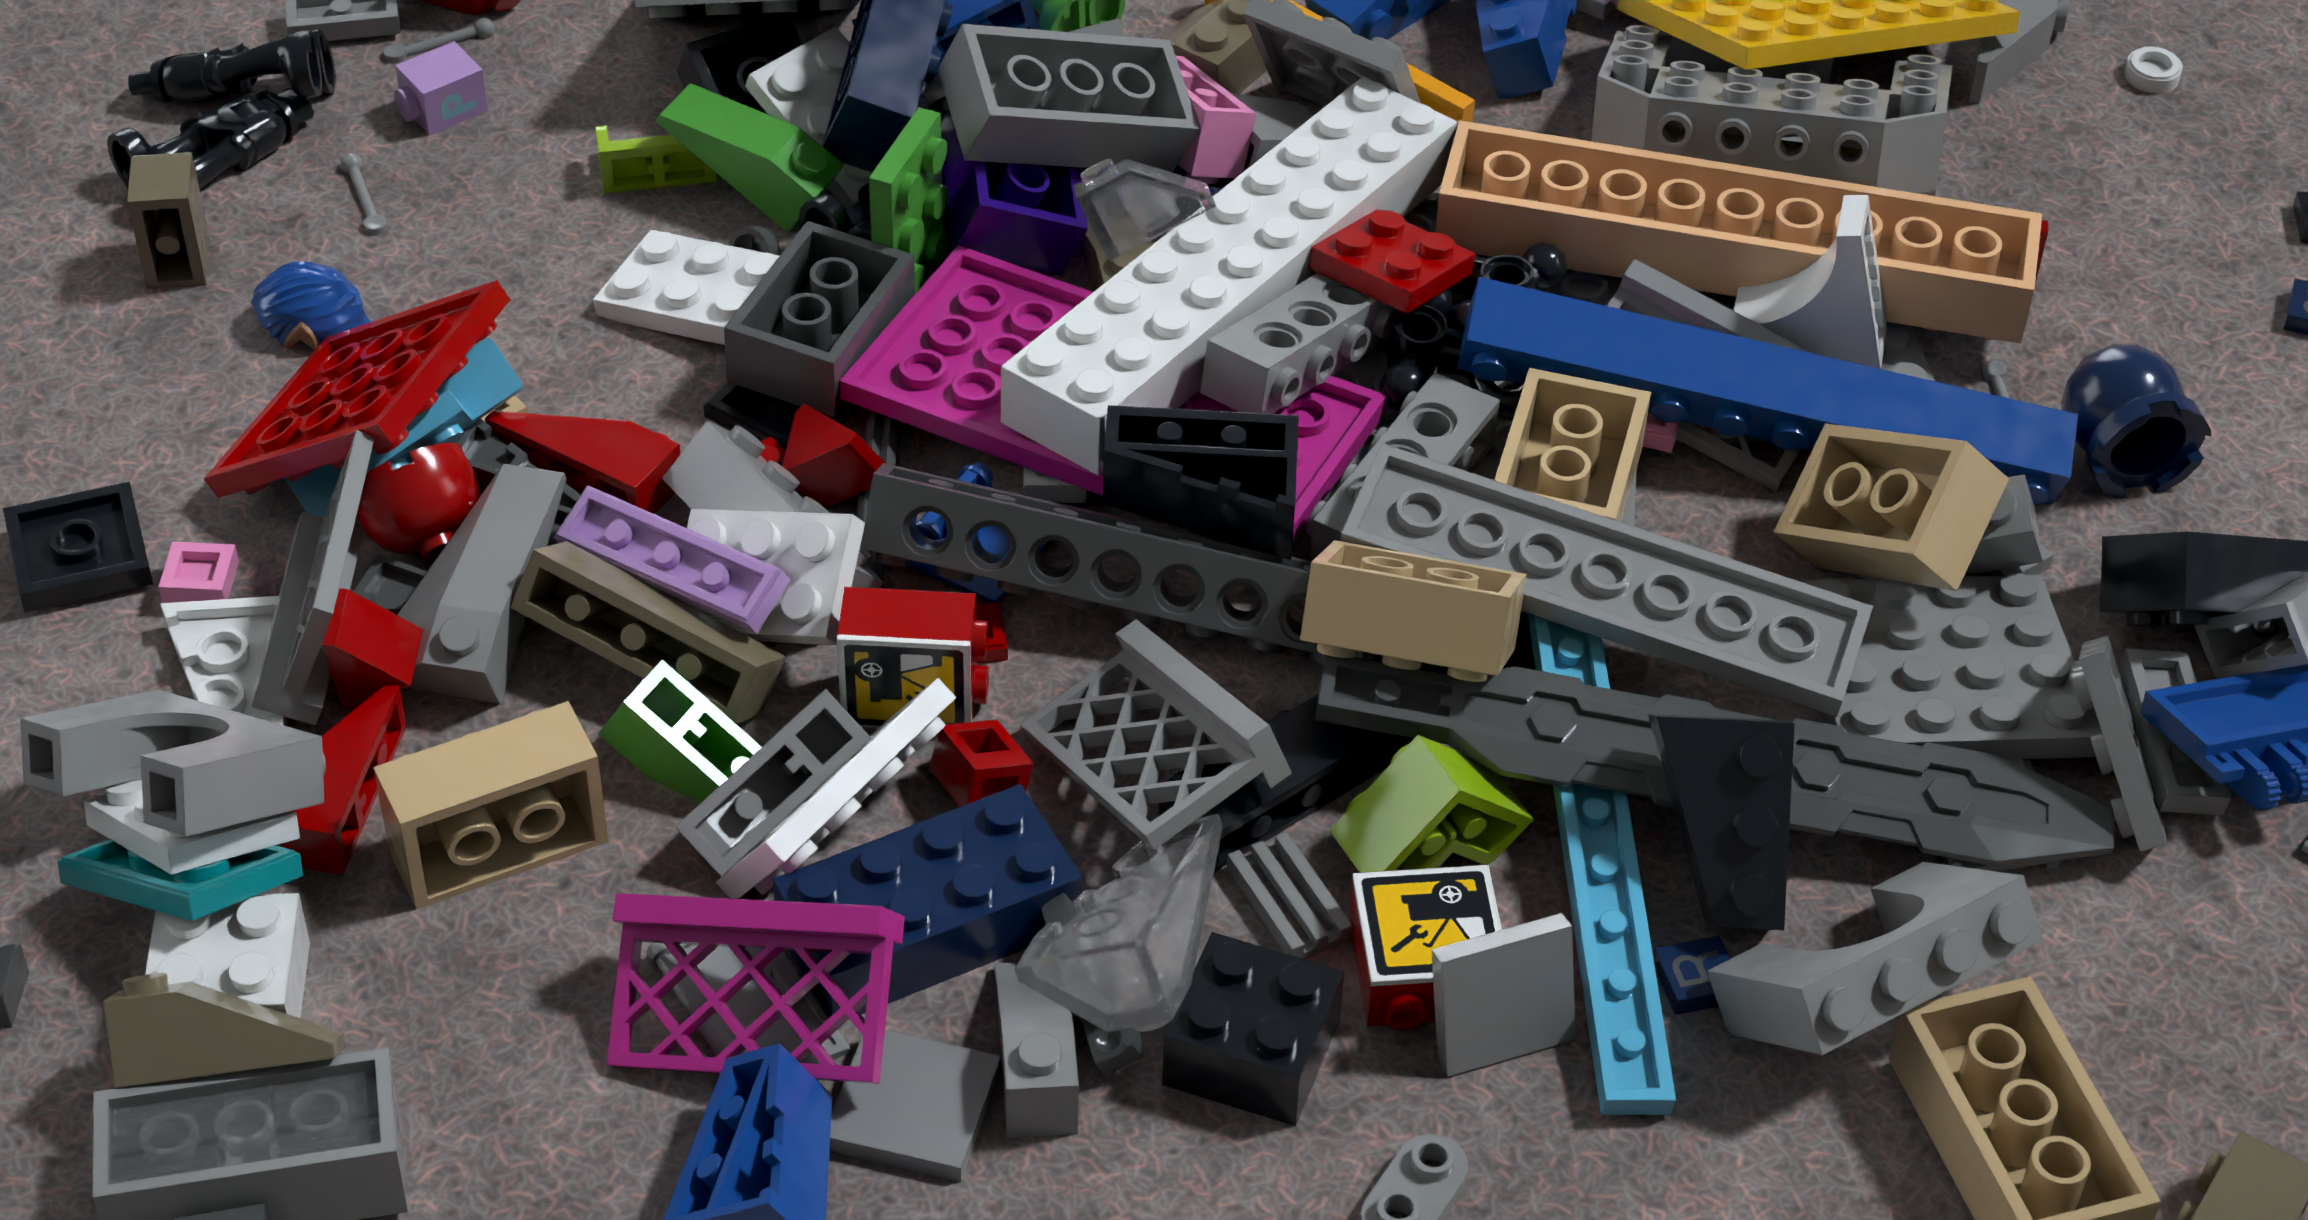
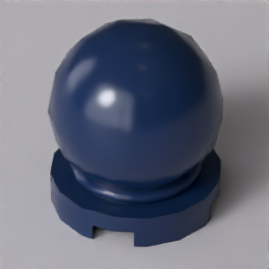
[2061,344,2211,499]

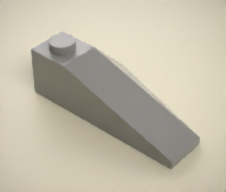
[398,464,567,704]

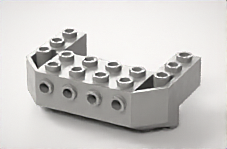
[1591,25,1952,196]

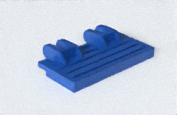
[2140,664,2308,810]

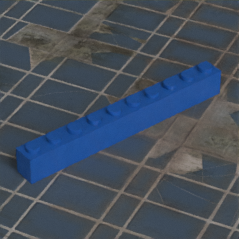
[1457,277,2078,505]

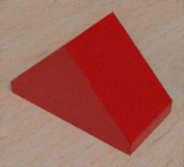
[782,404,885,509]
[322,588,423,709]

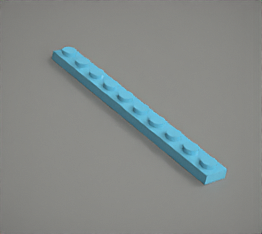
[1528,613,1676,1115]

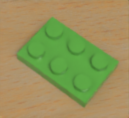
[869,107,949,294]

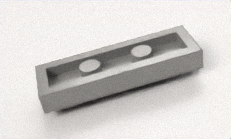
[2118,649,2231,815]

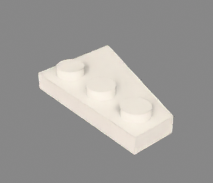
[160,596,288,727]

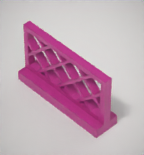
[607,893,905,1084]

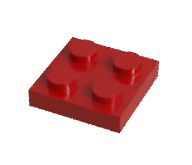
[1308,209,1476,313]

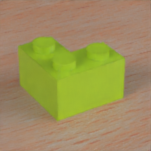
[1329,735,1534,873]

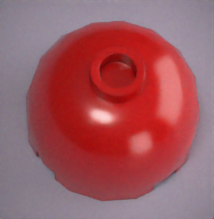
[356,443,479,560]

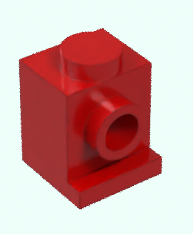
[929,719,1034,808]

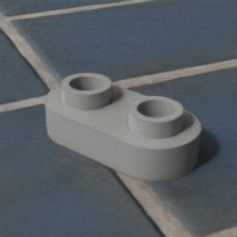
[1360,1134,1468,1220]

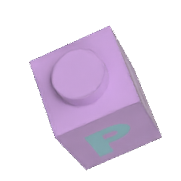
[394,41,488,135]

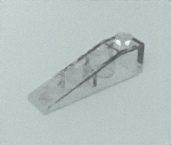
[1073,158,1216,261]
[1014,814,1223,1032]

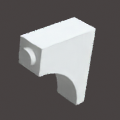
[1734,195,1887,369]

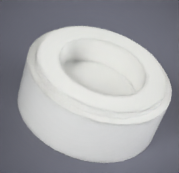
[2124,46,2183,93]

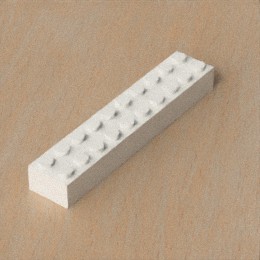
[1001,77,1458,476]

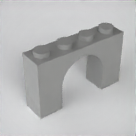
[20,689,326,837]
[1707,862,2044,1055]

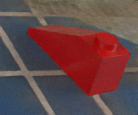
[485,411,680,514]
[276,683,407,875]

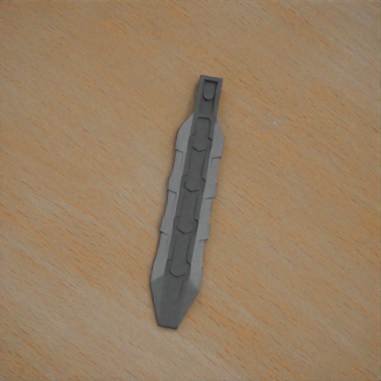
[1315,655,2114,866]

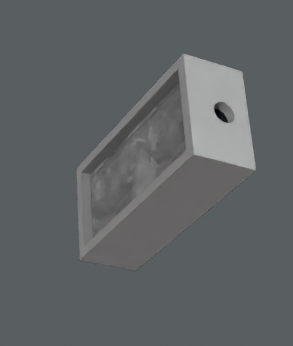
[93,1047,408,1220]

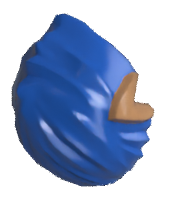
[251,262,371,351]

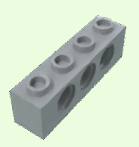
[1200,273,1398,414]
[1306,373,1500,561]

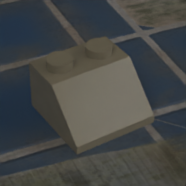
[1160,0,1267,94]

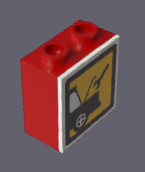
[837,587,989,728]
[1349,865,1502,1030]

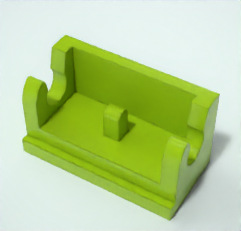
[595,125,717,193]

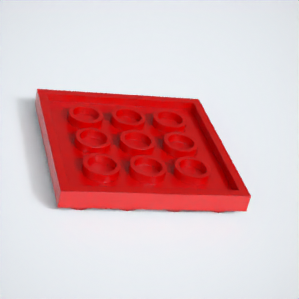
[204,280,511,498]

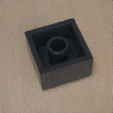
[1162,932,1345,1126]

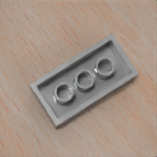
[938,24,1200,173]

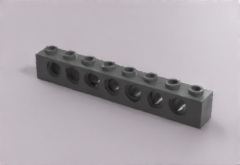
[860,463,1364,665]

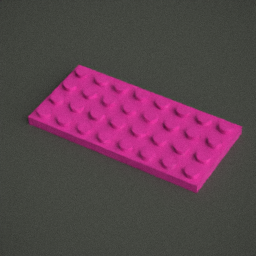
[839,245,1387,544]

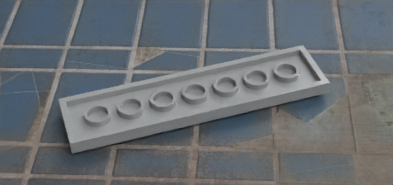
[1340,443,1873,717]

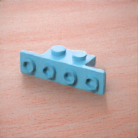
[284,338,523,518]

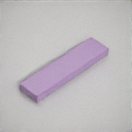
[553,485,791,634]

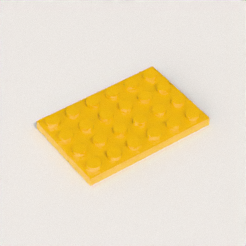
[1617,0,2020,70]

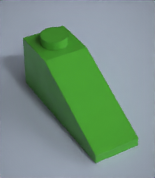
[655,83,844,231]
[598,660,762,803]

